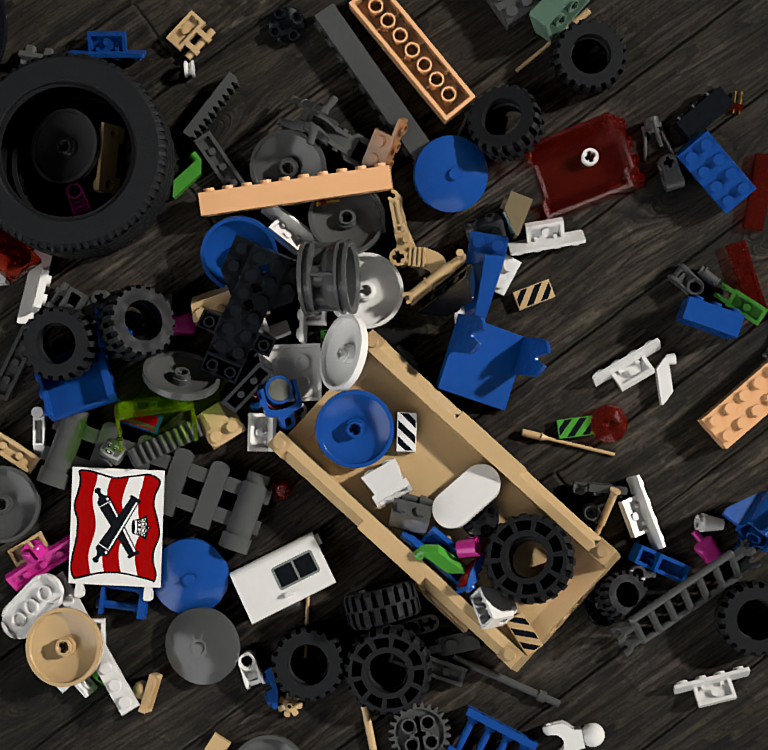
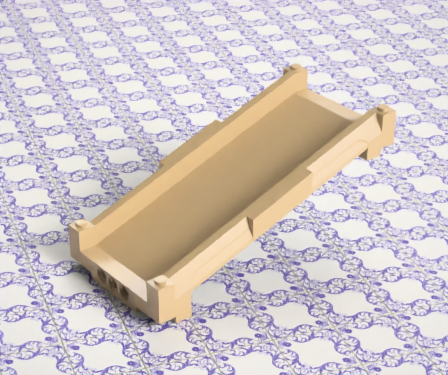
[267,329,621,672]

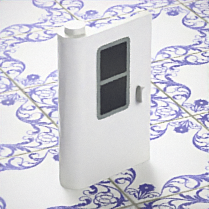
[229,531,336,624]

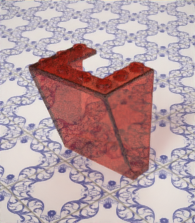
[525,112,646,219]

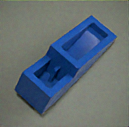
[627,542,691,583]

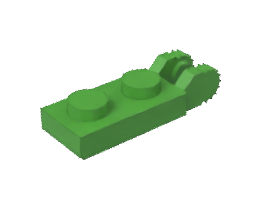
[713,282,768,326]

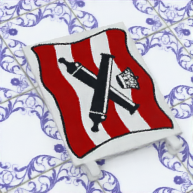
[68,467,165,601]

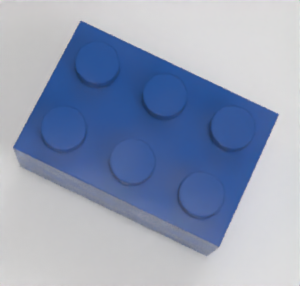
[675,294,745,340]

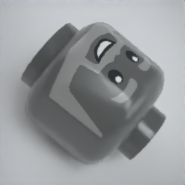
[99,437,128,467]

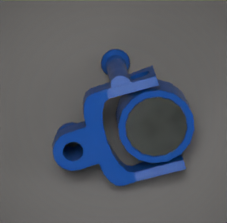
[250,375,302,430]

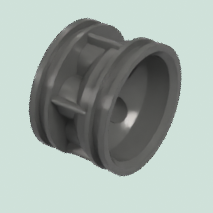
[296,239,361,316]

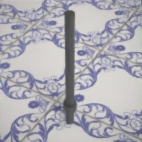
[452,654,561,707]

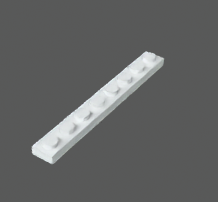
[56,571,140,716]

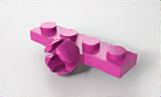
[5,534,70,592]

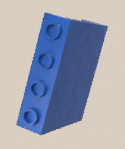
[34,331,119,422]

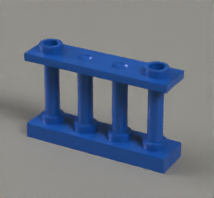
[96,585,149,620]
[447,704,538,750]

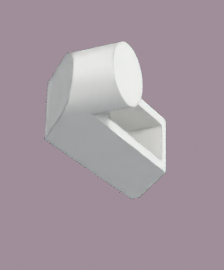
[655,353,676,405]
[31,407,47,457]

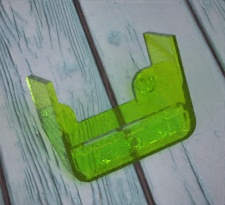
[114,394,198,452]

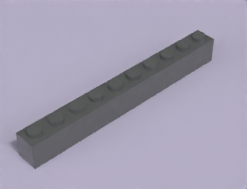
[314,3,430,167]

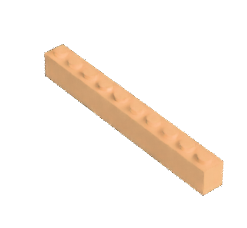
[198,163,393,217]

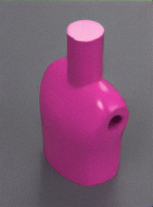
[172,313,198,336]
[691,530,723,565]

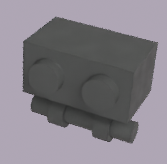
[45,281,90,330]
[388,492,434,535]

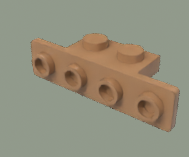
[361,118,408,168]

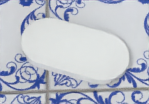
[432,464,501,529]
[1,573,64,639]

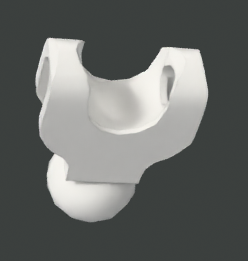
[542,720,605,750]

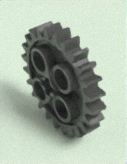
[388,700,451,750]

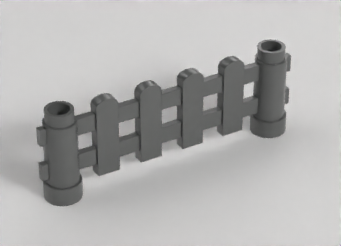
[36,412,273,555]

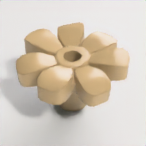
[278,693,303,717]

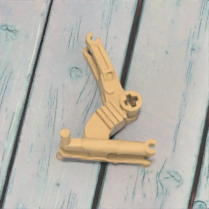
[388,190,467,306]

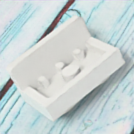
[247,413,278,452]

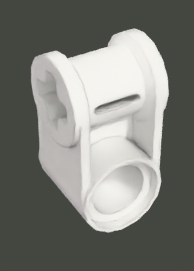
[238,650,266,690]

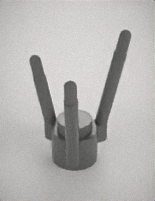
[641,116,675,161]

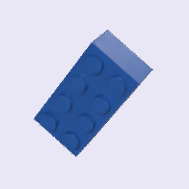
[674,128,757,214]

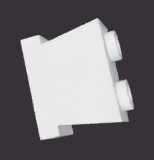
[361,458,413,509]

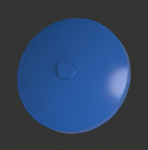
[413,135,488,212]
[200,216,278,288]
[316,389,394,468]
[153,538,229,614]

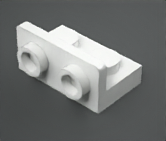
[495,254,522,296]

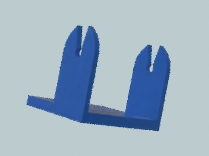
[435,314,551,411]

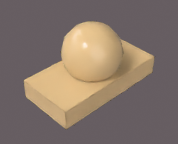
[133,672,162,714]

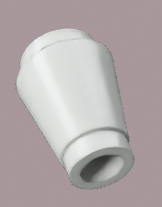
[694,513,725,532]

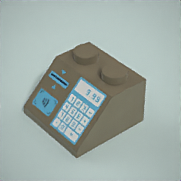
[500,191,533,240]

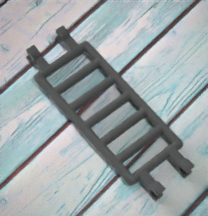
[610,538,761,657]

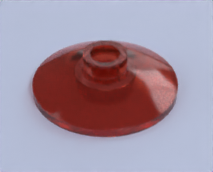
[591,404,628,443]

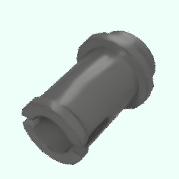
[695,265,721,288]

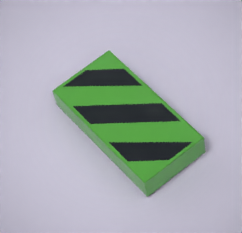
[556,415,597,439]

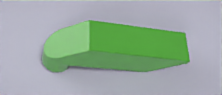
[173,150,203,200]
[413,544,466,574]

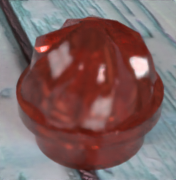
[272,480,291,499]

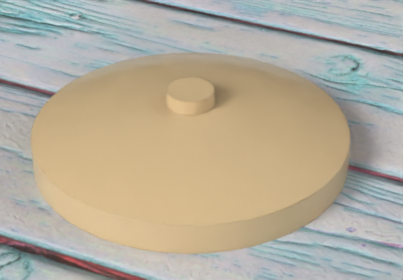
[25,607,103,687]

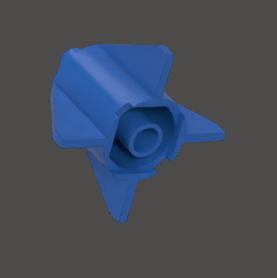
[721,489,768,552]

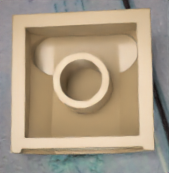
[195,401,247,450]

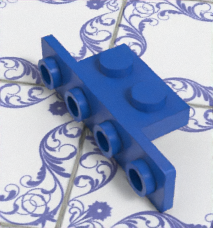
[68,31,146,61]
[400,526,461,585]

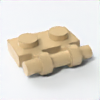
[166,10,216,60]

